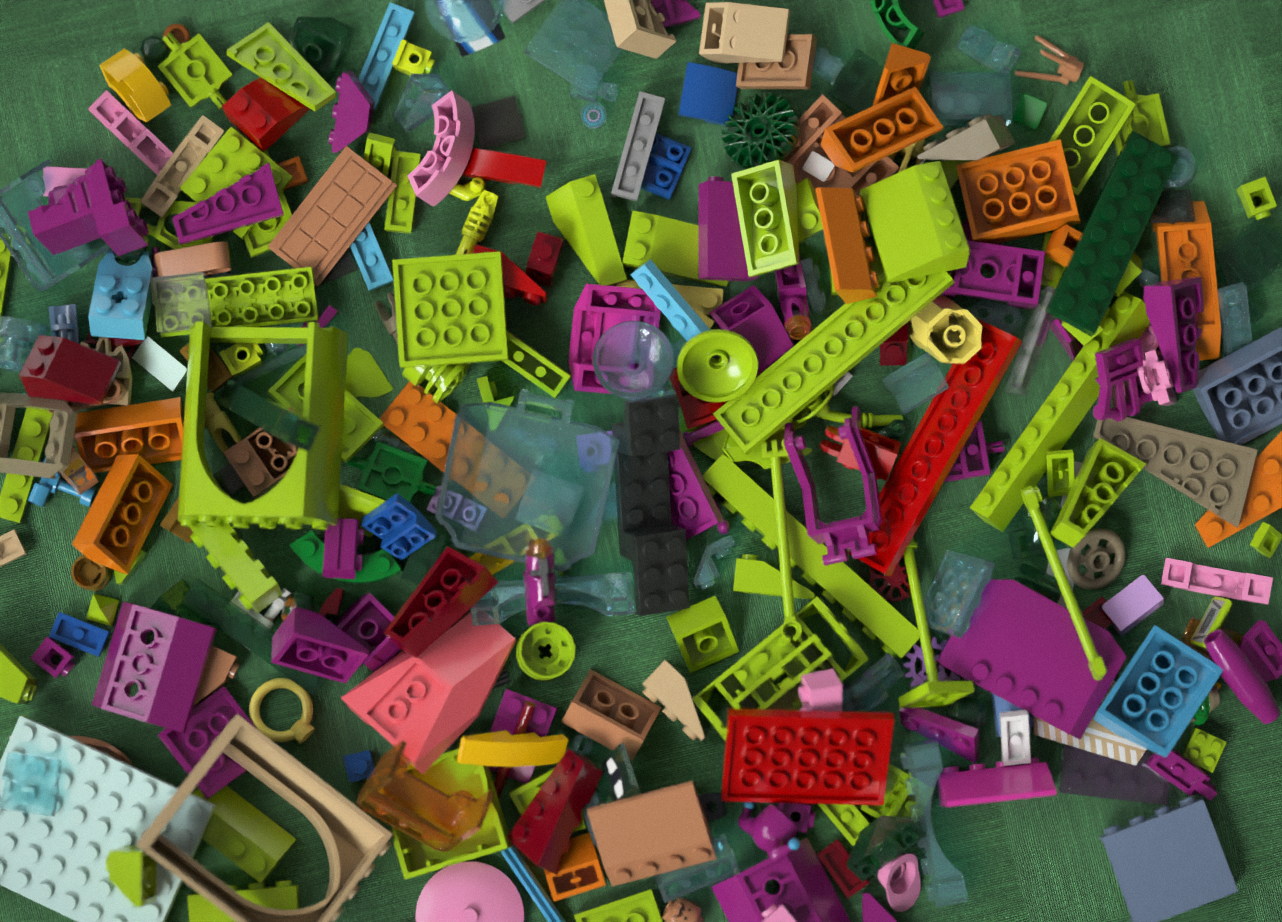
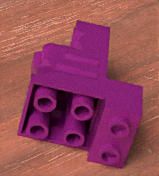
[28,159,149,256]

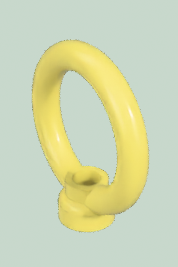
[249,678,315,744]

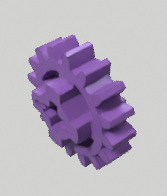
[903,637,960,687]

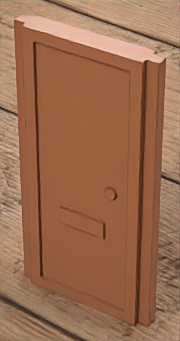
[268,146,397,287]

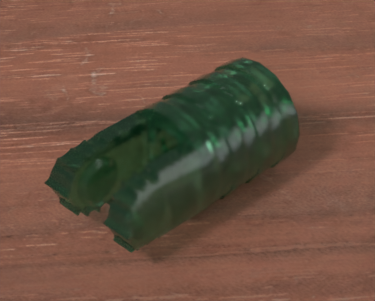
[1015,563,1062,603]

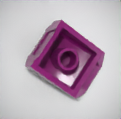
[334,592,400,672]

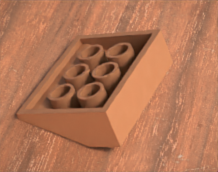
[587,781,717,886]

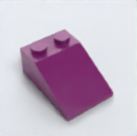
[271,607,369,684]
[489,689,557,783]

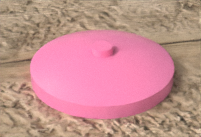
[416,861,524,922]

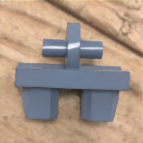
[49,304,80,344]

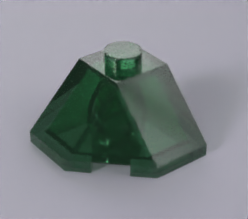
[289,17,356,84]

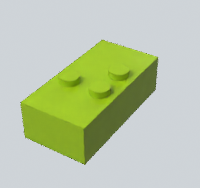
[1049,75,1136,195]

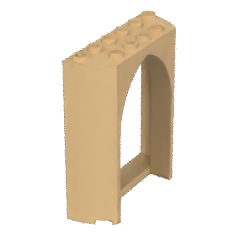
[136,714,393,922]

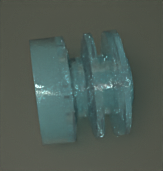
[0,316,48,373]

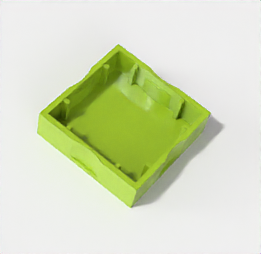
[374,748,513,880]

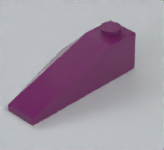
[1144,277,1204,393]

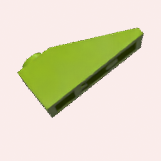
[733,554,815,600]

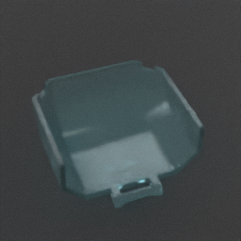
[435,388,620,572]

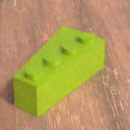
[1050,438,1146,548]
[190,523,283,614]

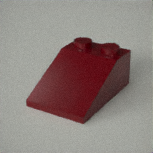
[19,335,121,405]

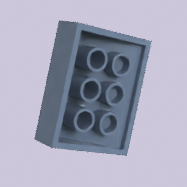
[1193,327,1282,445]

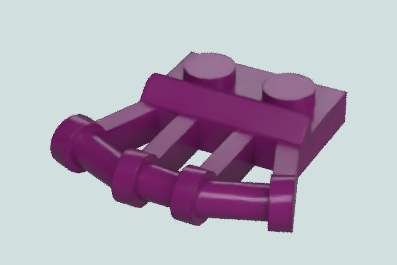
[1093,338,1153,422]

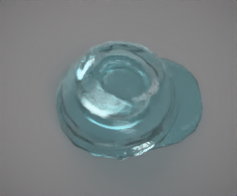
[1165,145,1197,188]

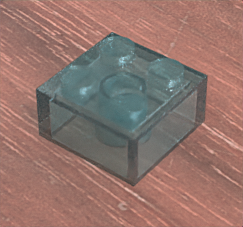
[813,47,845,85]

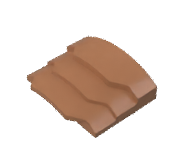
[782,94,900,196]

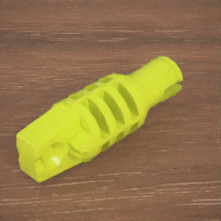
[455,190,498,255]

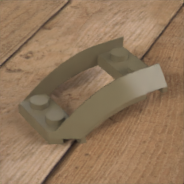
[0,393,78,479]

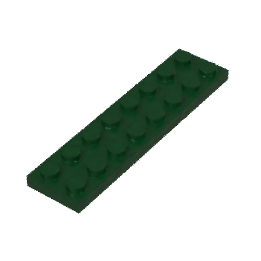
[1045,130,1179,337]

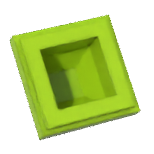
[86,593,120,626]

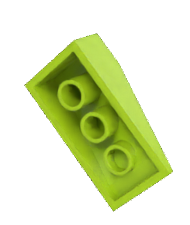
[731,160,799,277]
[622,211,728,287]

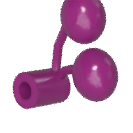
[714,499,730,535]

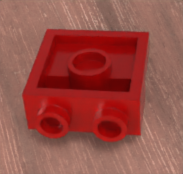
[668,356,728,429]

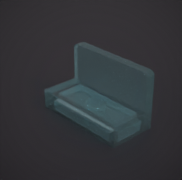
[882,352,949,414]

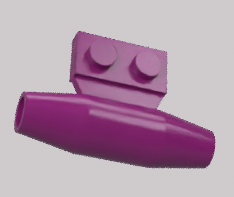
[1204,620,1282,724]

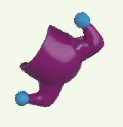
[738,802,800,862]

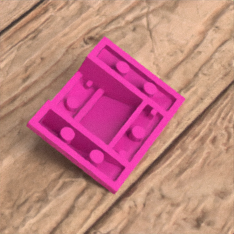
[568,284,661,397]

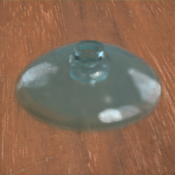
[425,0,504,42]
[593,321,674,399]

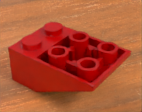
[473,245,547,306]

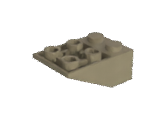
[917,113,1015,160]

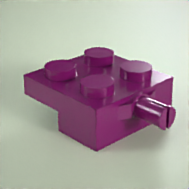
[943,421,1004,483]

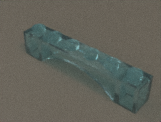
[471,572,634,626]
[900,739,969,908]

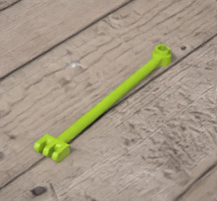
[761,438,802,642]
[1020,486,1106,681]

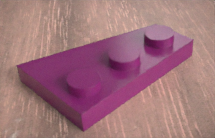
[899,708,980,764]

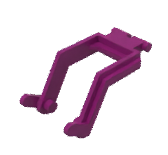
[784,406,882,566]

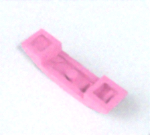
[1161,558,1273,605]

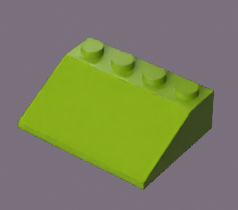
[860,161,970,283]

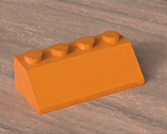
[821,87,943,173]
[815,187,880,304]
[74,397,184,473]
[72,454,173,574]

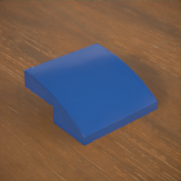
[679,62,738,126]

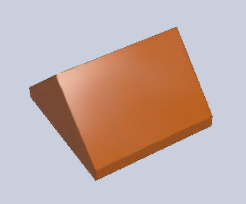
[873,43,931,106]

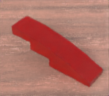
[462,148,547,188]

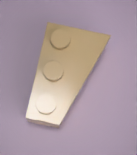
[604,0,676,59]

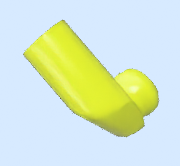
[449,177,485,201]

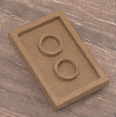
[736,34,817,89]

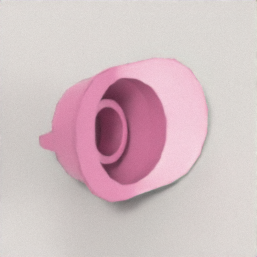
[877,853,921,912]

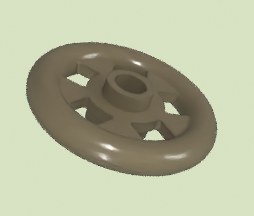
[1067,528,1126,590]

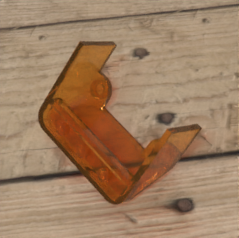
[356,740,494,852]

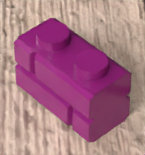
[323,518,364,579]

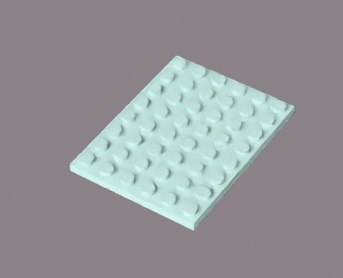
[0,715,216,922]

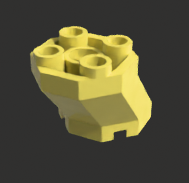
[907,295,982,364]

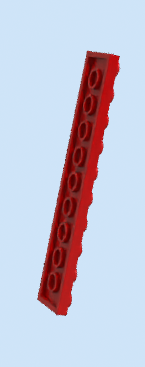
[847,319,1023,577]

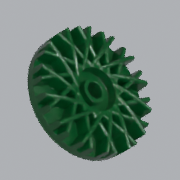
[722,93,800,169]

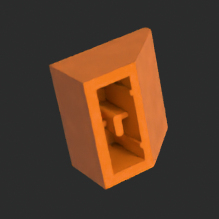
[544,832,606,901]

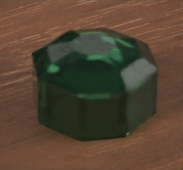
[140,36,168,63]

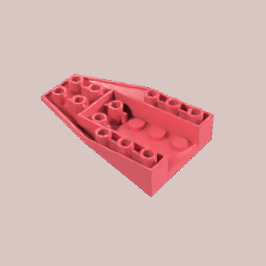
[341,607,517,774]

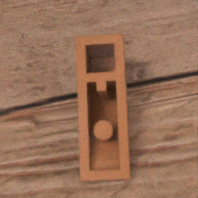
[193,645,240,708]

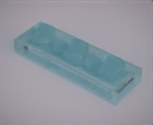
[1217,282,1252,357]

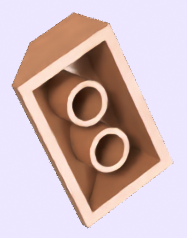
[561,669,661,761]

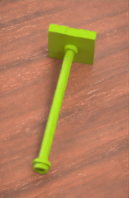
[898,538,974,708]

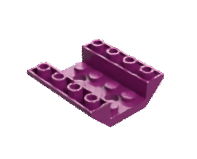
[92,602,217,733]
[711,837,850,922]

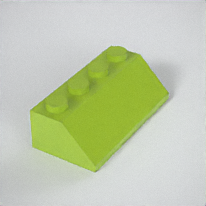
[193,786,297,883]

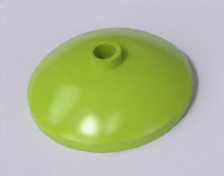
[677,329,758,402]

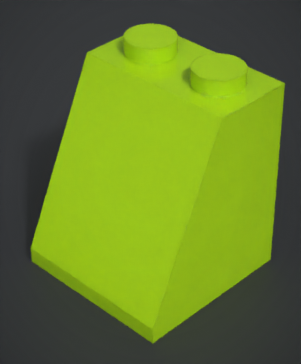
[0,644,38,705]

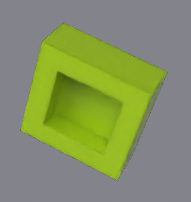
[1250,522,1282,559]

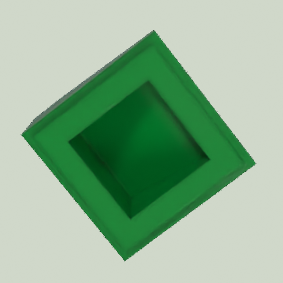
[1012,93,1048,130]

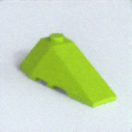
[546,174,627,286]

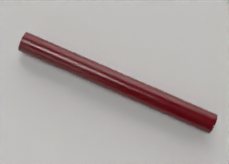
[494,701,536,798]

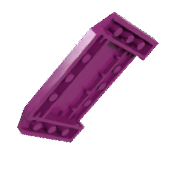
[937,578,1126,739]

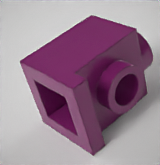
[31,637,76,678]
[777,803,815,832]

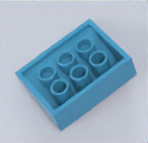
[1093,625,1223,758]

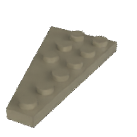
[1093,417,1258,528]

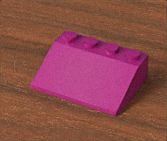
[936,757,1057,807]

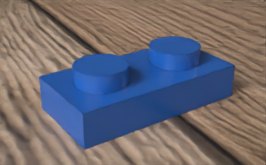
[49,612,110,657]

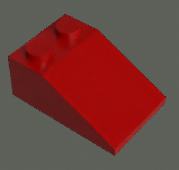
[222,77,310,153]

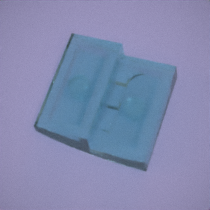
[0,752,61,817]

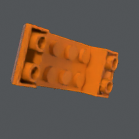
[1151,201,1221,361]

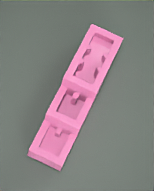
[88,90,173,175]

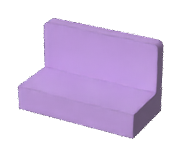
[1102,575,1164,637]

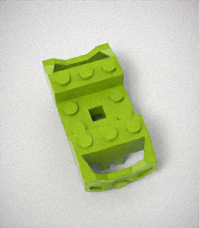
[692,597,869,741]

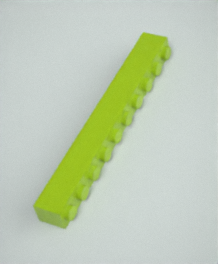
[970,291,1150,532]
[702,454,920,659]

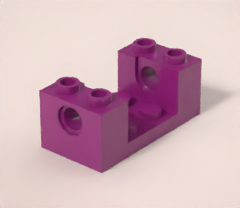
[940,240,1045,310]

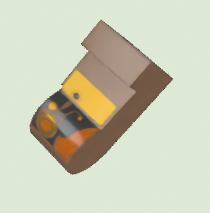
[60,444,98,495]

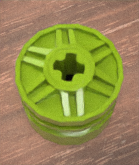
[402,363,472,404]
[515,622,575,681]

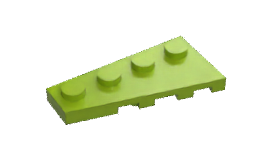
[227,22,336,111]

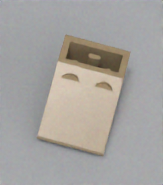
[699,2,791,63]
[642,660,705,741]

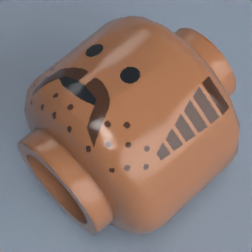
[662,897,704,922]

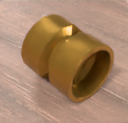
[71,555,111,591]

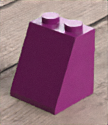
[709,285,794,377]

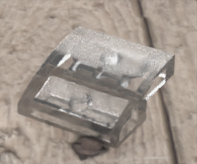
[150,272,212,333]

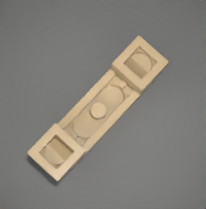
[140,115,224,217]

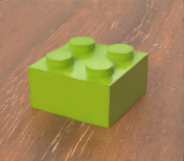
[1182,728,1227,773]

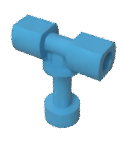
[28,457,98,508]

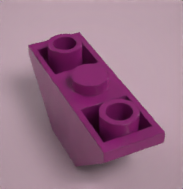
[329,71,375,153]

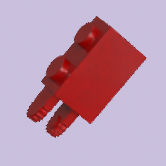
[819,426,901,481]

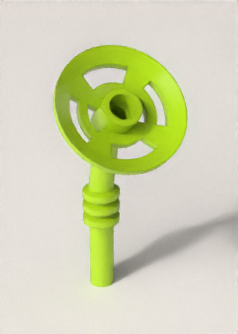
[793,384,903,428]

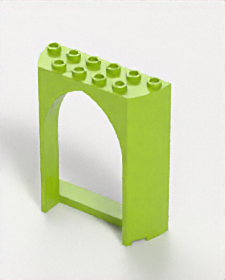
[177,321,348,530]

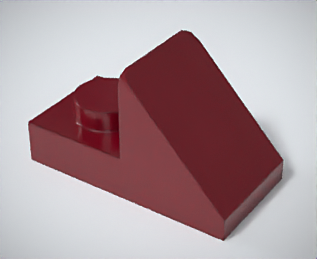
[879,323,908,366]

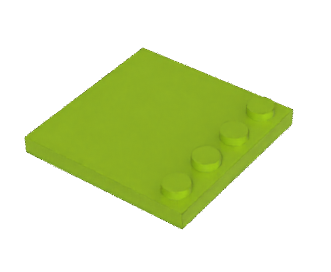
[392,252,508,368]

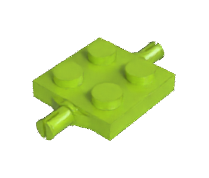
[158,32,233,110]
[1114,80,1171,157]

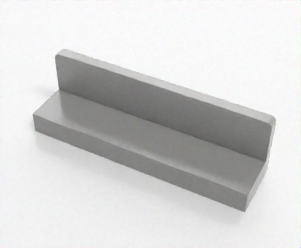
[610,91,665,202]

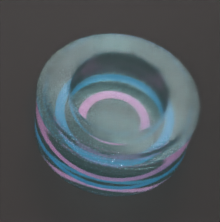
[580,101,607,129]

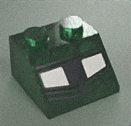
[598,743,641,804]

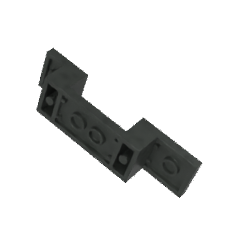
[612,395,690,616]

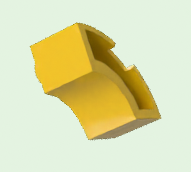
[99,48,171,122]

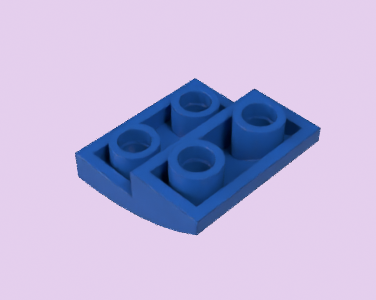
[641,133,691,200]
[361,494,437,560]

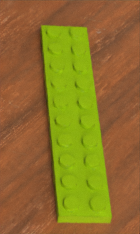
[713,271,955,455]

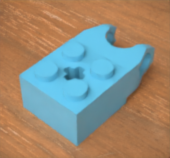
[88,249,154,340]

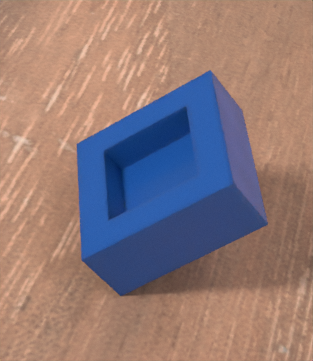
[343,750,376,783]

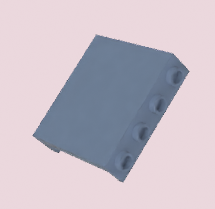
[1098,796,1238,922]

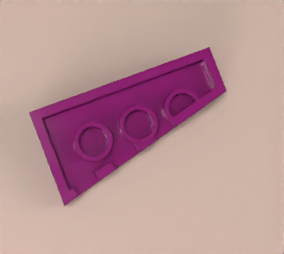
[173,163,284,245]

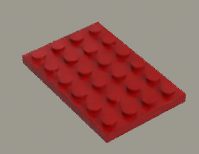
[721,709,894,805]

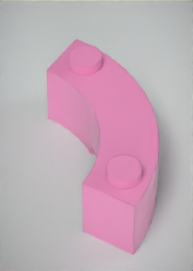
[407,91,475,207]

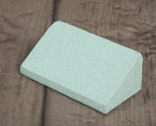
[132,336,187,392]

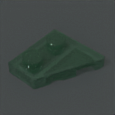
[828,49,879,113]

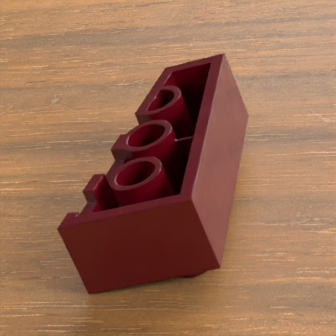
[384,546,499,658]
[507,749,603,875]

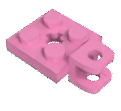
[1138,350,1177,406]

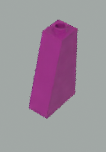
[698,176,758,282]

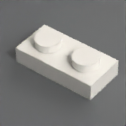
[999,710,1031,766]

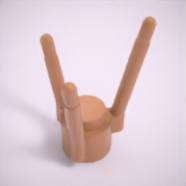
[1014,35,1084,85]

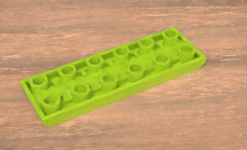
[154,266,319,337]

